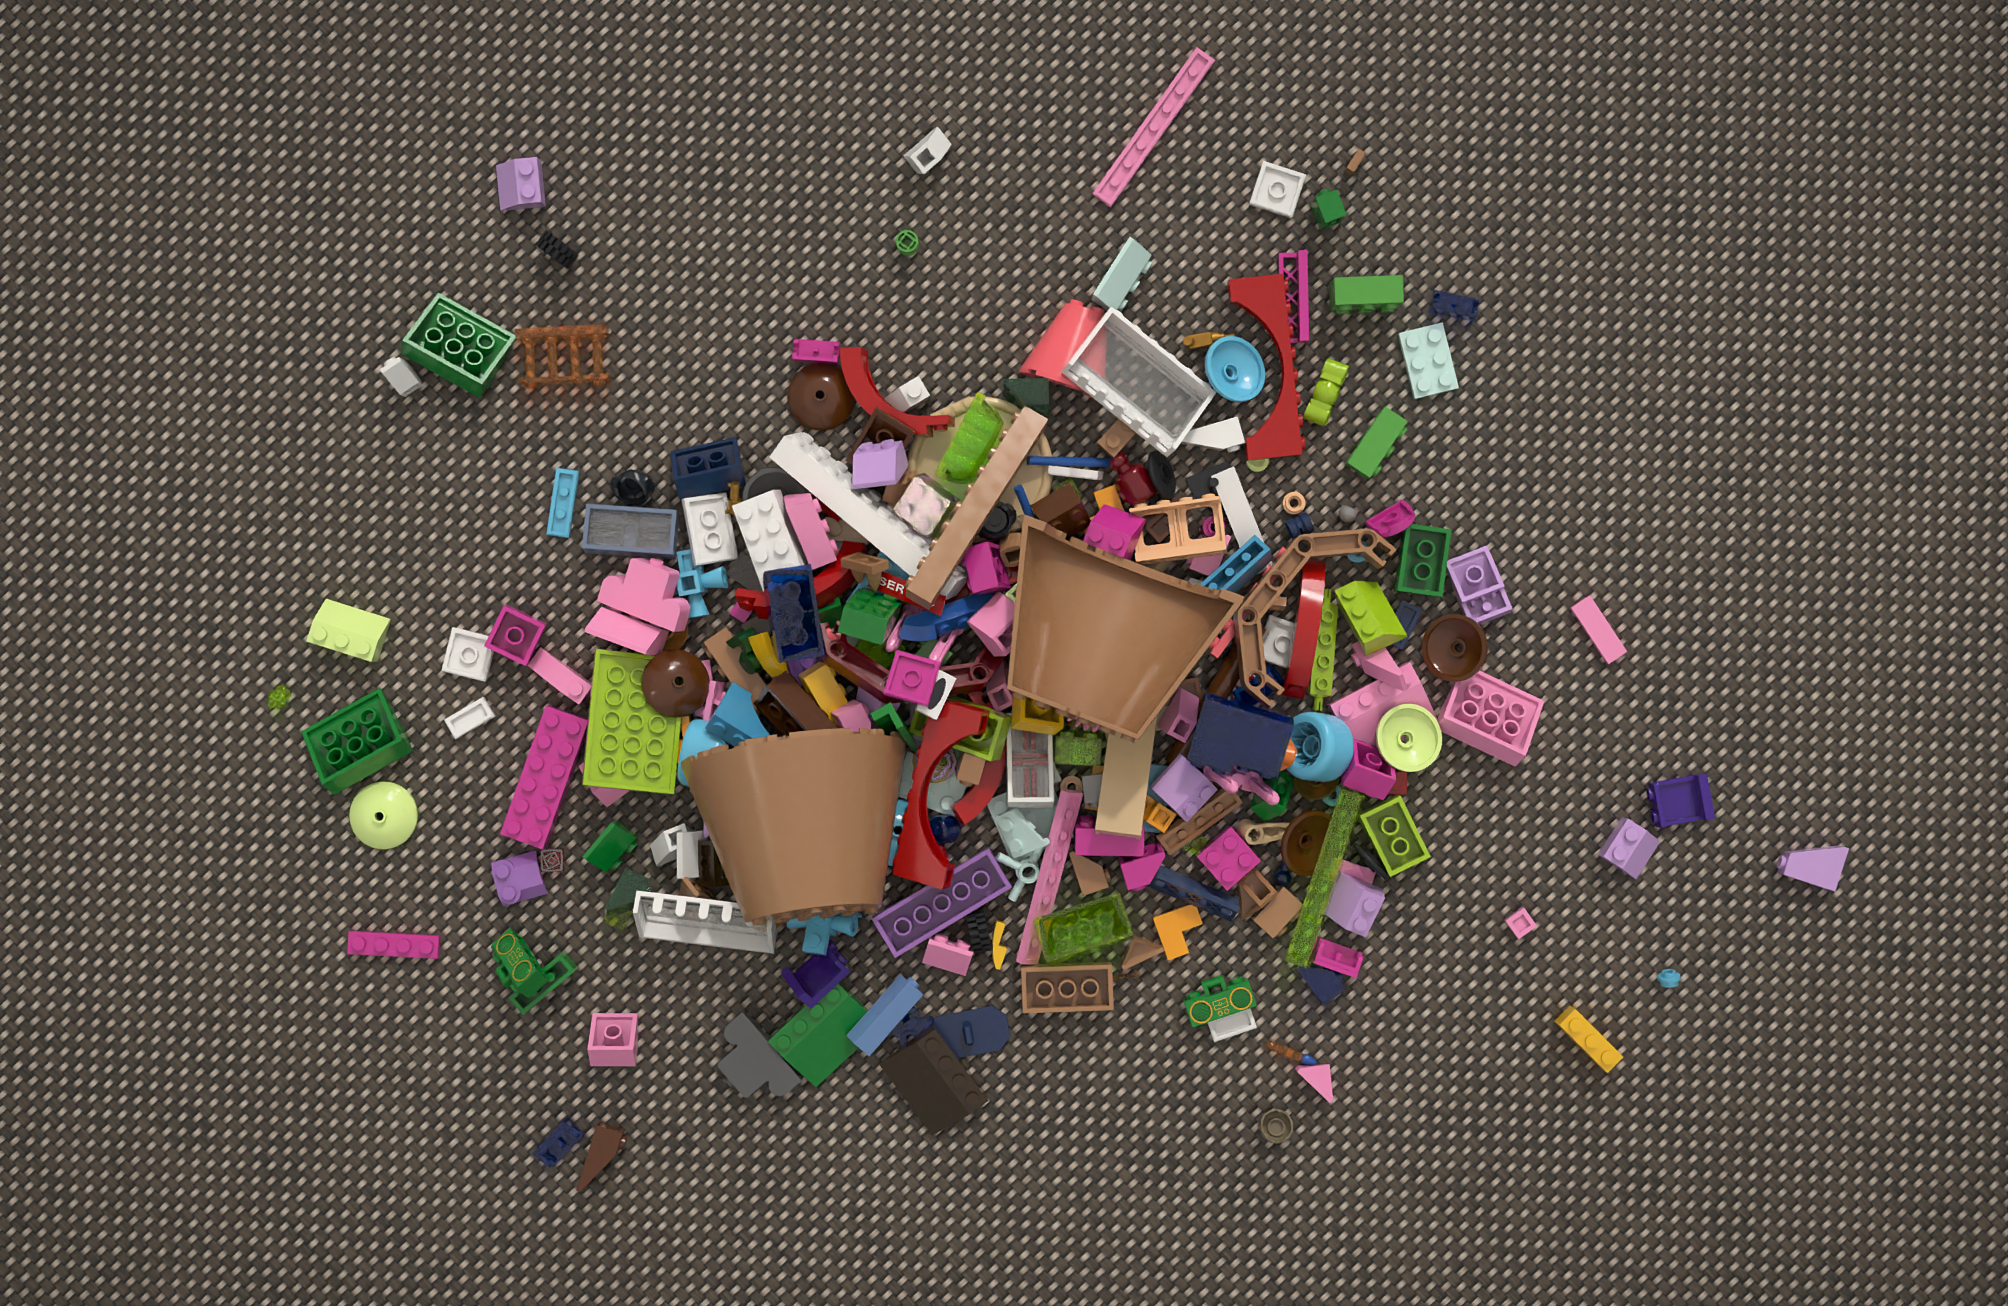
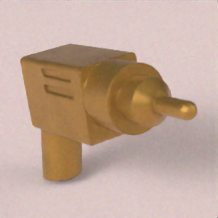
[1183,331,1235,350]

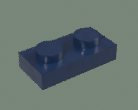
[1391,600,1422,650]

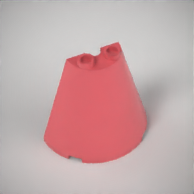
[1018,299,1107,398]

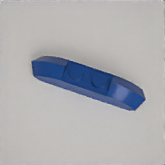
[899,593,994,641]

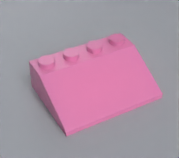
[1327,662,1437,748]
[1437,671,1544,767]

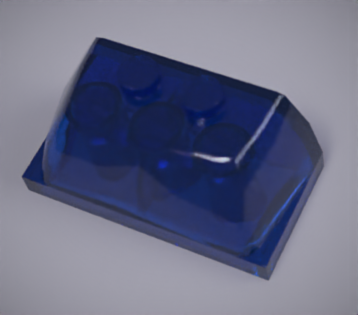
[763,564,825,663]

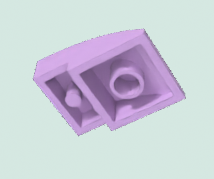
[1446,546,1513,625]

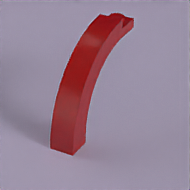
[839,347,955,437]
[735,540,869,619]
[1282,559,1326,699]
[950,690,1007,825]

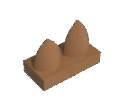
[841,552,889,592]

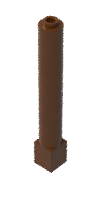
[1165,619,1270,766]

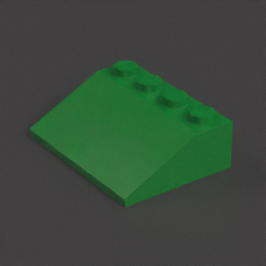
[401,293,517,398]
[301,688,413,795]
[768,981,868,1087]

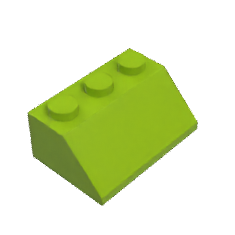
[1334,581,1407,656]

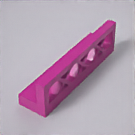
[1278,250,1309,343]

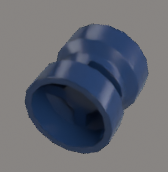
[1284,511,1314,540]

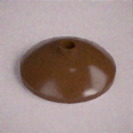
[787,363,855,431]
[1422,614,1488,682]
[641,649,710,718]
[1281,810,1340,876]

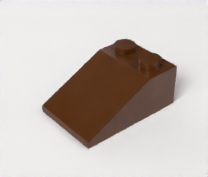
[845,407,915,465]

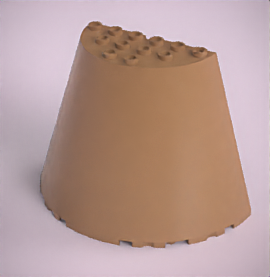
[1007,515,1244,743]
[681,728,907,926]

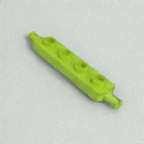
[1307,589,1338,711]

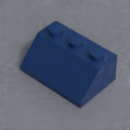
[671,437,746,500]

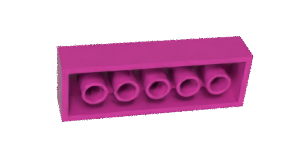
[500,705,588,849]

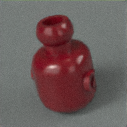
[1109,452,1158,507]

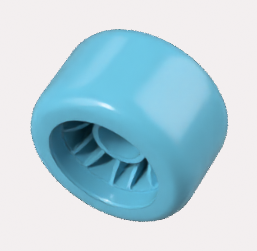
[1282,712,1354,782]
[678,719,733,787]

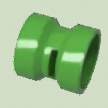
[896,230,919,256]

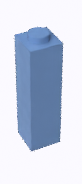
[846,974,923,1056]

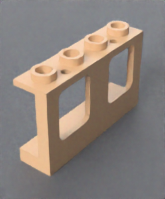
[1129,494,1228,565]

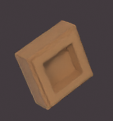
[1344,149,1365,176]

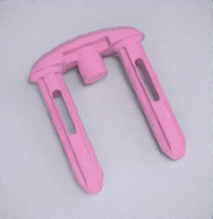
[885,603,964,662]
[1203,760,1280,805]

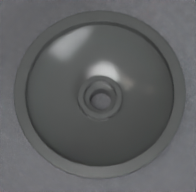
[743,466,810,501]

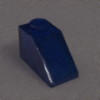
[1232,664,1284,711]
[1295,964,1346,1005]

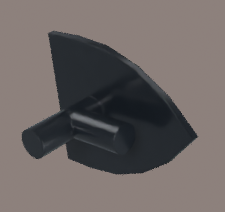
[1185,461,1230,518]

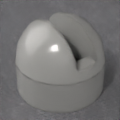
[1339,505,1358,523]

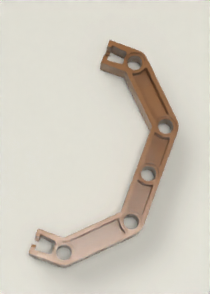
[1233,529,1397,708]

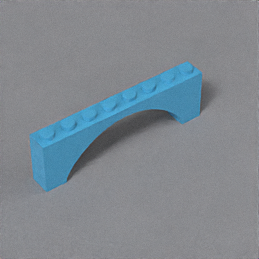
[705,682,769,746]

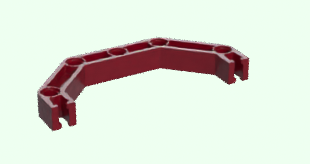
[817,621,1008,704]

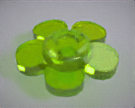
[268,685,291,708]
[1181,834,1206,854]

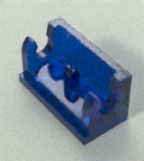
[1429,290,1480,321]
[532,1117,585,1168]

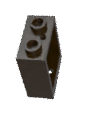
[698,839,730,887]

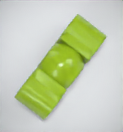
[1303,358,1350,427]

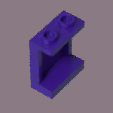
[1646,773,1715,828]
[780,939,851,1009]

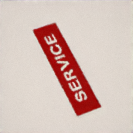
[868,571,946,616]

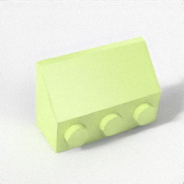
[307,599,391,662]

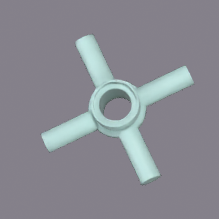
[996,846,1046,902]

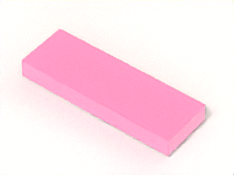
[1570,595,1627,664]

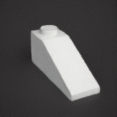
[1173,416,1245,453]

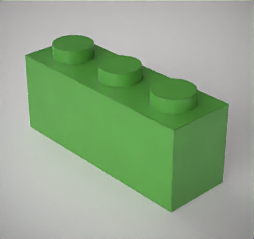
[1345,406,1408,479]

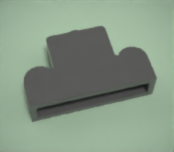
[717,1009,803,1098]

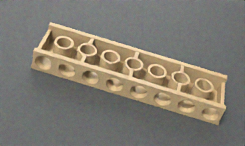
[1095,715,1158,840]

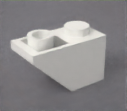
[904,127,952,174]
[380,357,424,397]
[650,823,693,866]

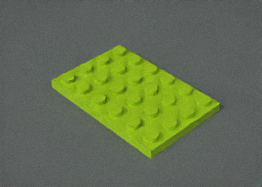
[582,649,682,795]

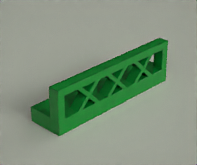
[870,702,919,752]

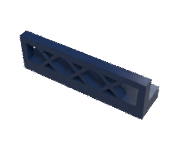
[1148,865,1240,922]

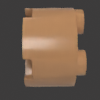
[882,469,916,507]

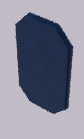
[929,1006,1010,1058]

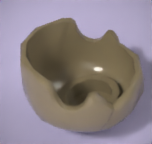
[1259,1108,1293,1144]

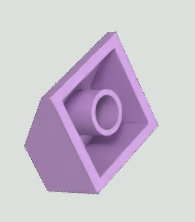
[496,157,546,211]
[852,439,909,489]
[1150,754,1218,822]
[1597,817,1660,879]
[1322,872,1385,937]

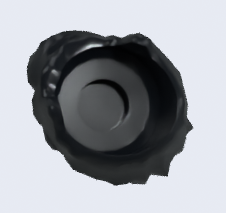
[610,469,656,507]
[978,501,1017,541]

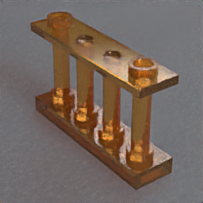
[515,324,612,389]

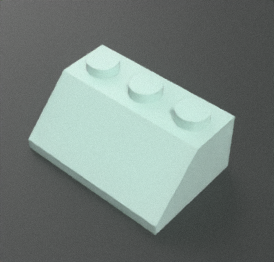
[1092,237,1152,312]

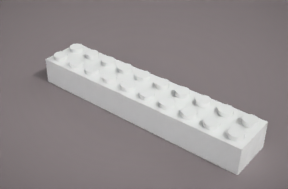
[769,432,969,600]

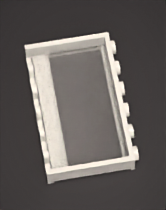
[1061,307,1217,457]
[633,891,777,954]

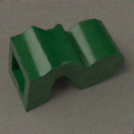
[726,627,763,674]

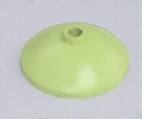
[1376,704,1442,772]
[349,782,418,849]

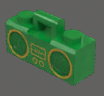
[491,928,549,998]
[1183,975,1257,1027]

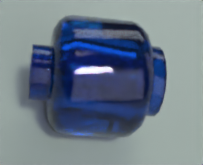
[929,814,961,845]

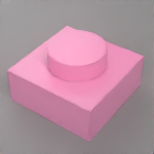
[1504,907,1537,939]

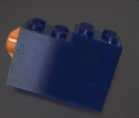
[1186,692,1297,779]

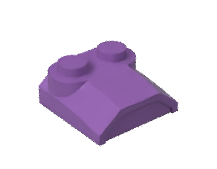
[491,850,548,906]

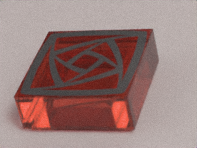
[540,848,565,872]

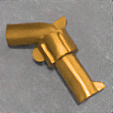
[725,481,741,517]

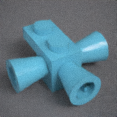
[673,549,728,619]
[787,914,858,955]

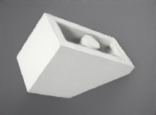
[884,376,931,413]

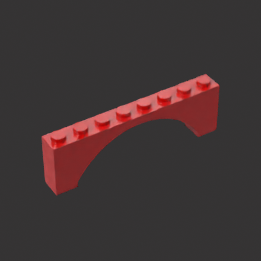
[1227,274,1305,461]
[892,699,990,890]

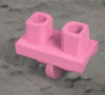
[695,680,726,721]

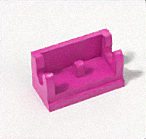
[792,339,840,365]
[1311,938,1363,978]

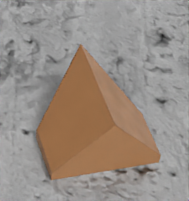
[1238,867,1279,920]
[1121,934,1164,970]

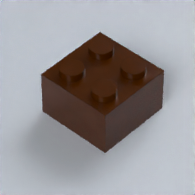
[1030,482,1091,540]

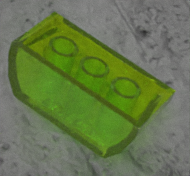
[935,392,1004,484]
[1033,892,1134,965]

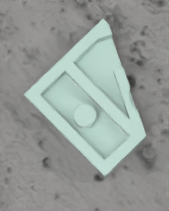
[995,808,1050,858]

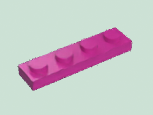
[347,931,441,959]

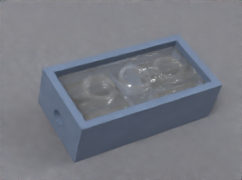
[582,504,680,559]

